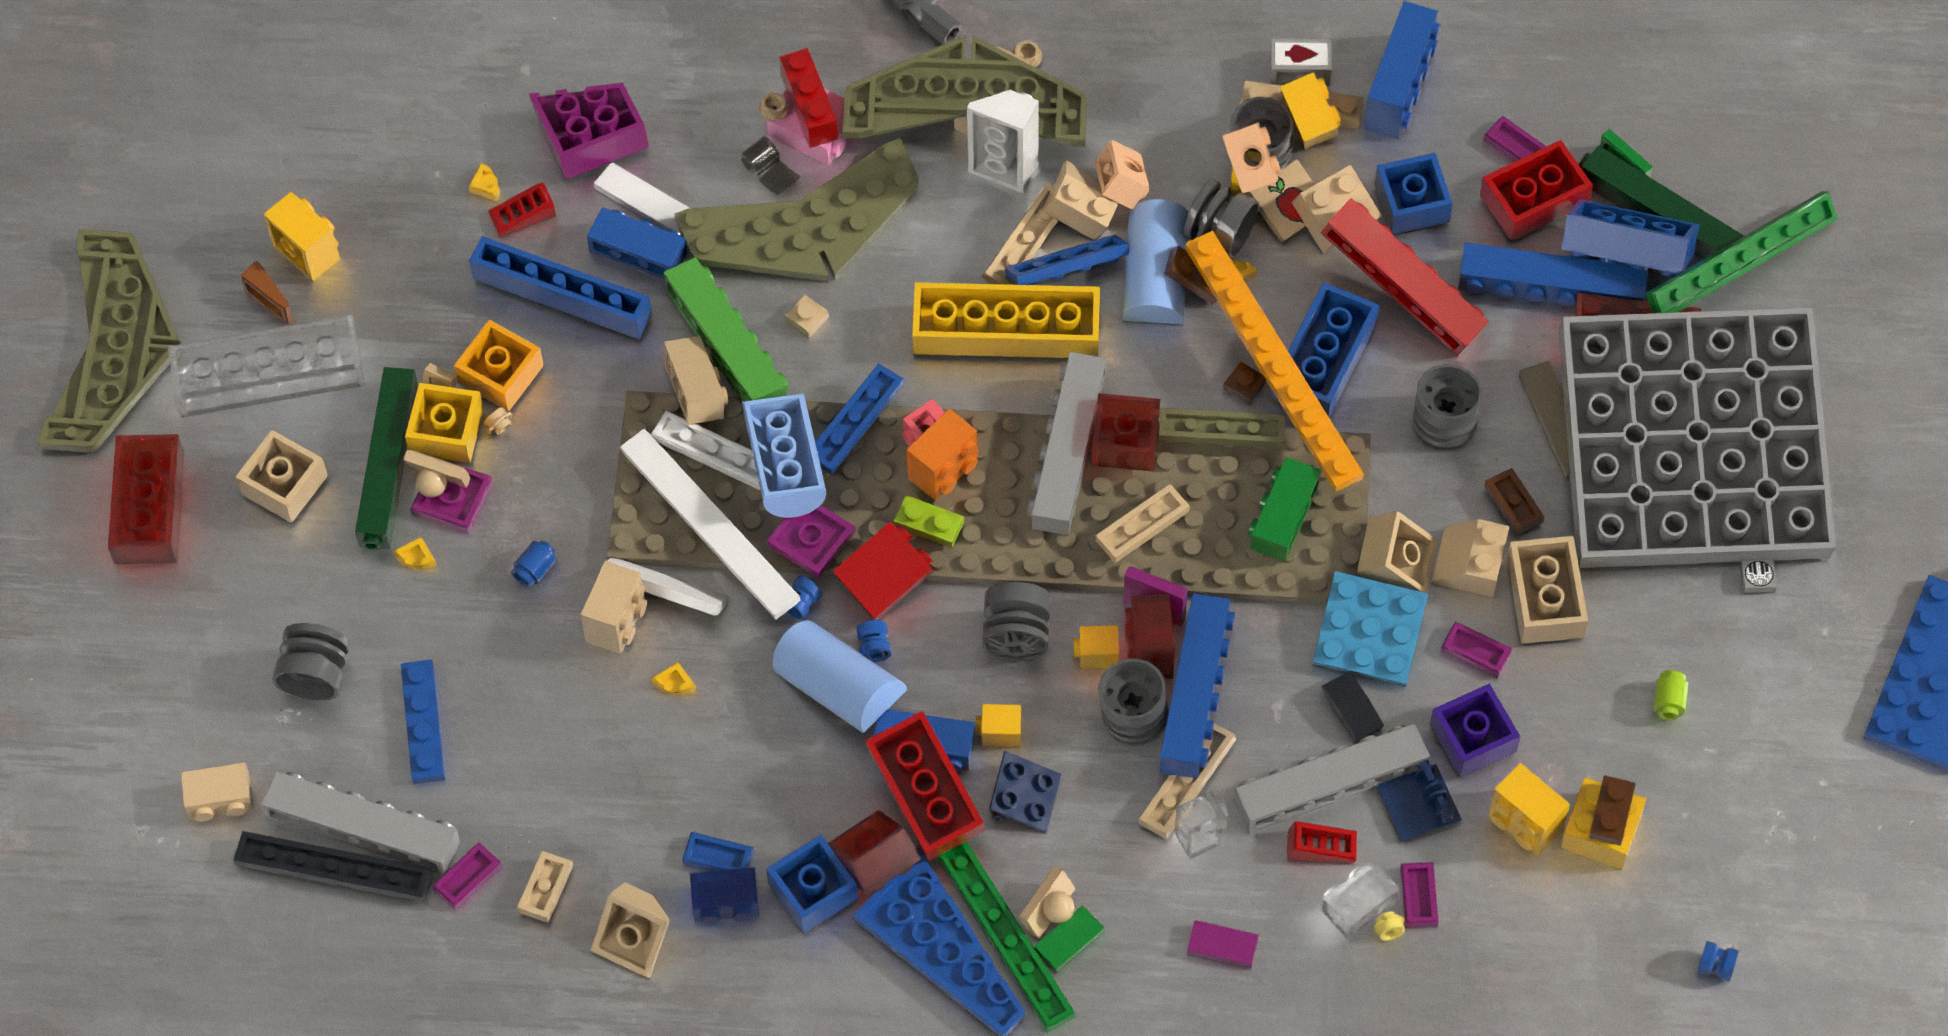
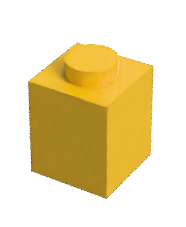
[1073,625,1119,669]
[975,704,1021,748]

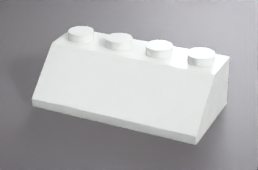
[967,90,1039,193]

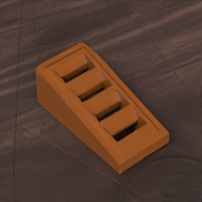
[241,261,293,324]

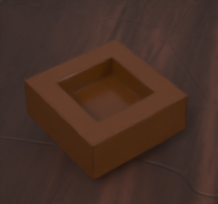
[1223,362,1266,405]

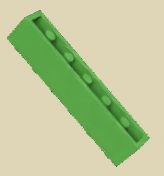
[664,257,789,402]

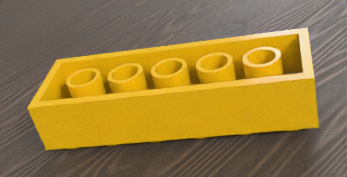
[912,282,1100,358]

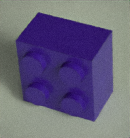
[1430,683,1521,778]

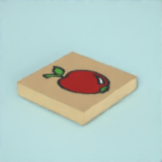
[1247,159,1315,243]

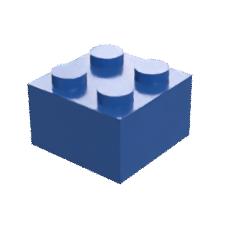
[1374,153,1453,235]
[766,835,858,934]

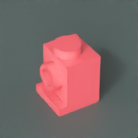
[902,399,945,446]

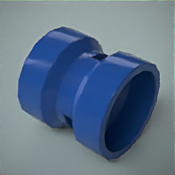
[787,575,823,620]
[856,620,891,663]
[1698,941,1739,982]

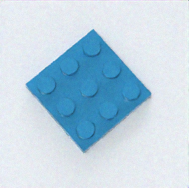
[1313,571,1428,687]

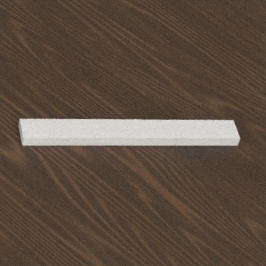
[620,428,801,619]

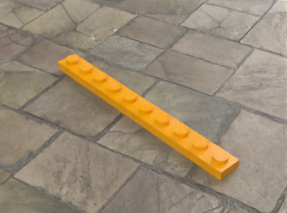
[1185,231,1364,492]

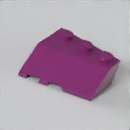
[529,83,649,180]

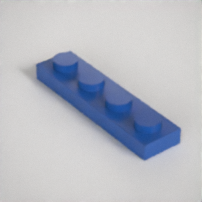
[1005,234,1129,285]
[815,363,904,475]
[401,659,445,784]

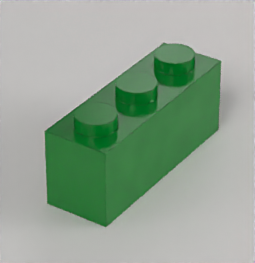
[1247,457,1321,562]

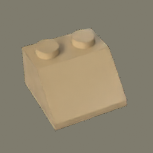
[1042,160,1118,240]
[1357,511,1438,593]
[1431,519,1509,598]

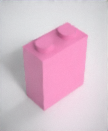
[766,88,848,165]

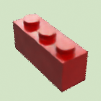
[779,48,838,148]

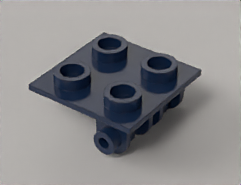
[989,751,1062,833]
[1377,760,1462,842]

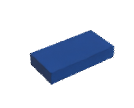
[682,832,754,880]

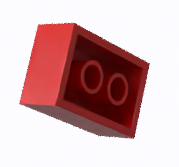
[1480,140,1593,242]

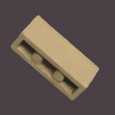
[664,335,728,425]

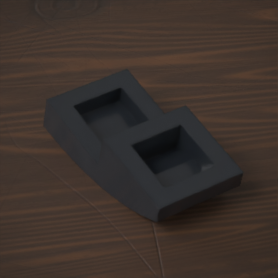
[1321,671,1384,742]

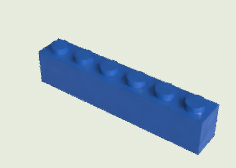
[469,236,652,339]
[1458,242,1648,314]
[1160,593,1235,779]

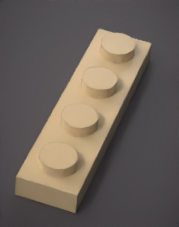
[1241,81,1364,128]
[982,182,1058,285]
[1139,723,1236,839]

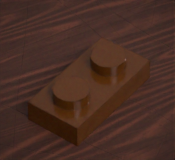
[1164,246,1217,305]
[1484,468,1544,536]
[1589,775,1636,846]

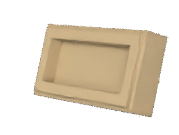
[403,449,471,497]
[1019,867,1075,939]

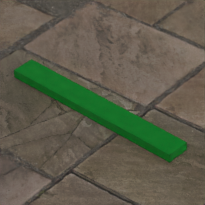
[1646,191,1838,313]
[936,841,1075,1033]

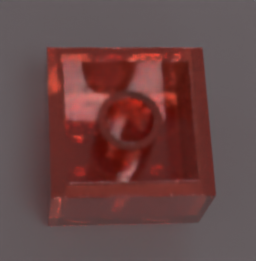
[1091,393,1161,472]
[1124,594,1175,679]
[828,810,921,895]

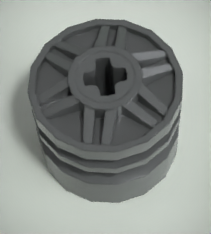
[1230,96,1294,169]
[1183,179,1260,259]
[1413,364,1482,448]
[982,582,1051,660]
[272,623,350,701]
[1098,658,1169,743]

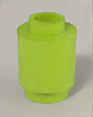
[1653,670,1688,720]

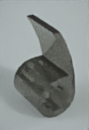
[739,136,800,195]

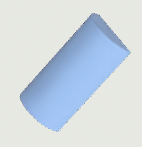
[1122,199,1189,325]
[742,393,826,518]
[773,620,907,733]

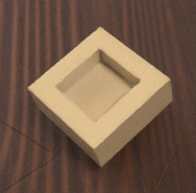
[785,295,829,338]
[422,363,457,388]

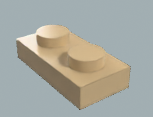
[517,851,573,923]

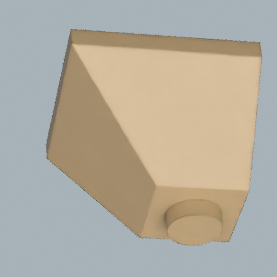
[591,882,669,978]

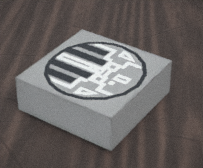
[1740,559,1777,593]

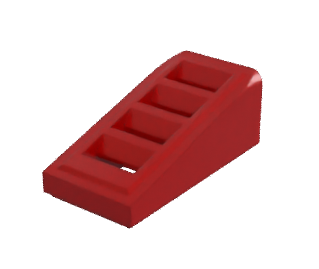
[488,182,556,237]
[1287,821,1357,863]

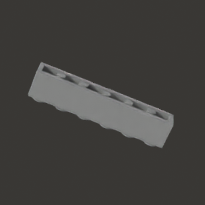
[1027,352,1106,536]
[1234,723,1430,834]
[261,771,460,875]

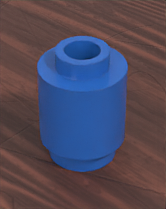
[511,540,557,588]

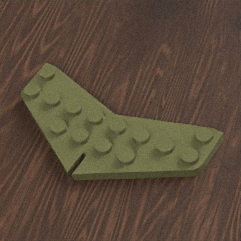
[842,35,1087,147]
[675,138,919,282]
[38,229,181,452]

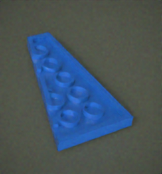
[1863,575,1948,772]
[854,846,1025,1036]

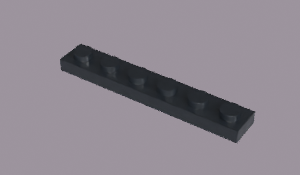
[233,831,432,902]

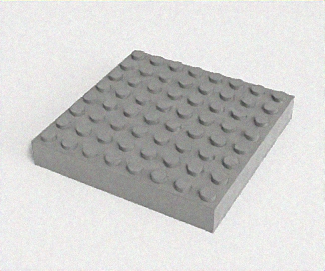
[1558,307,1836,568]

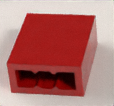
[833,521,933,620]

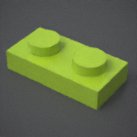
[894,495,964,548]

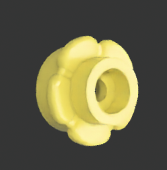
[1374,912,1405,941]

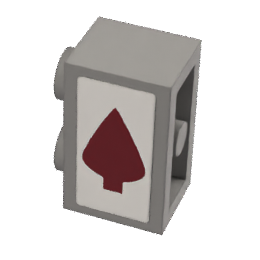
[1270,37,1332,86]

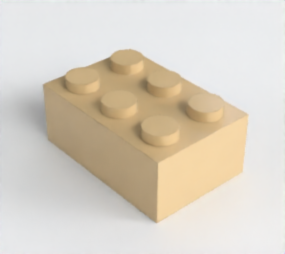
[1507,536,1588,644]

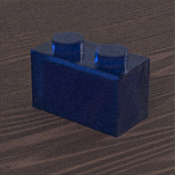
[690,867,760,924]

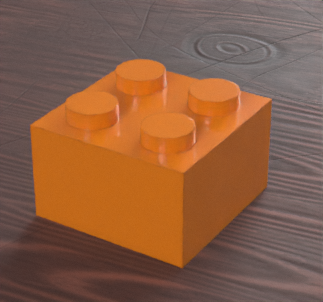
[906,408,978,501]

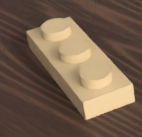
[1095,484,1190,563]

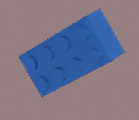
[1364,1,1441,139]
[1562,199,1699,277]
[1271,282,1380,418]

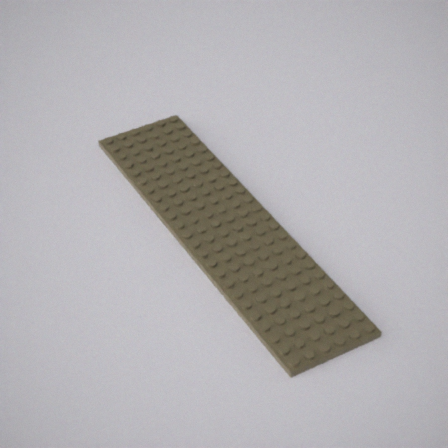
[607,391,1371,605]

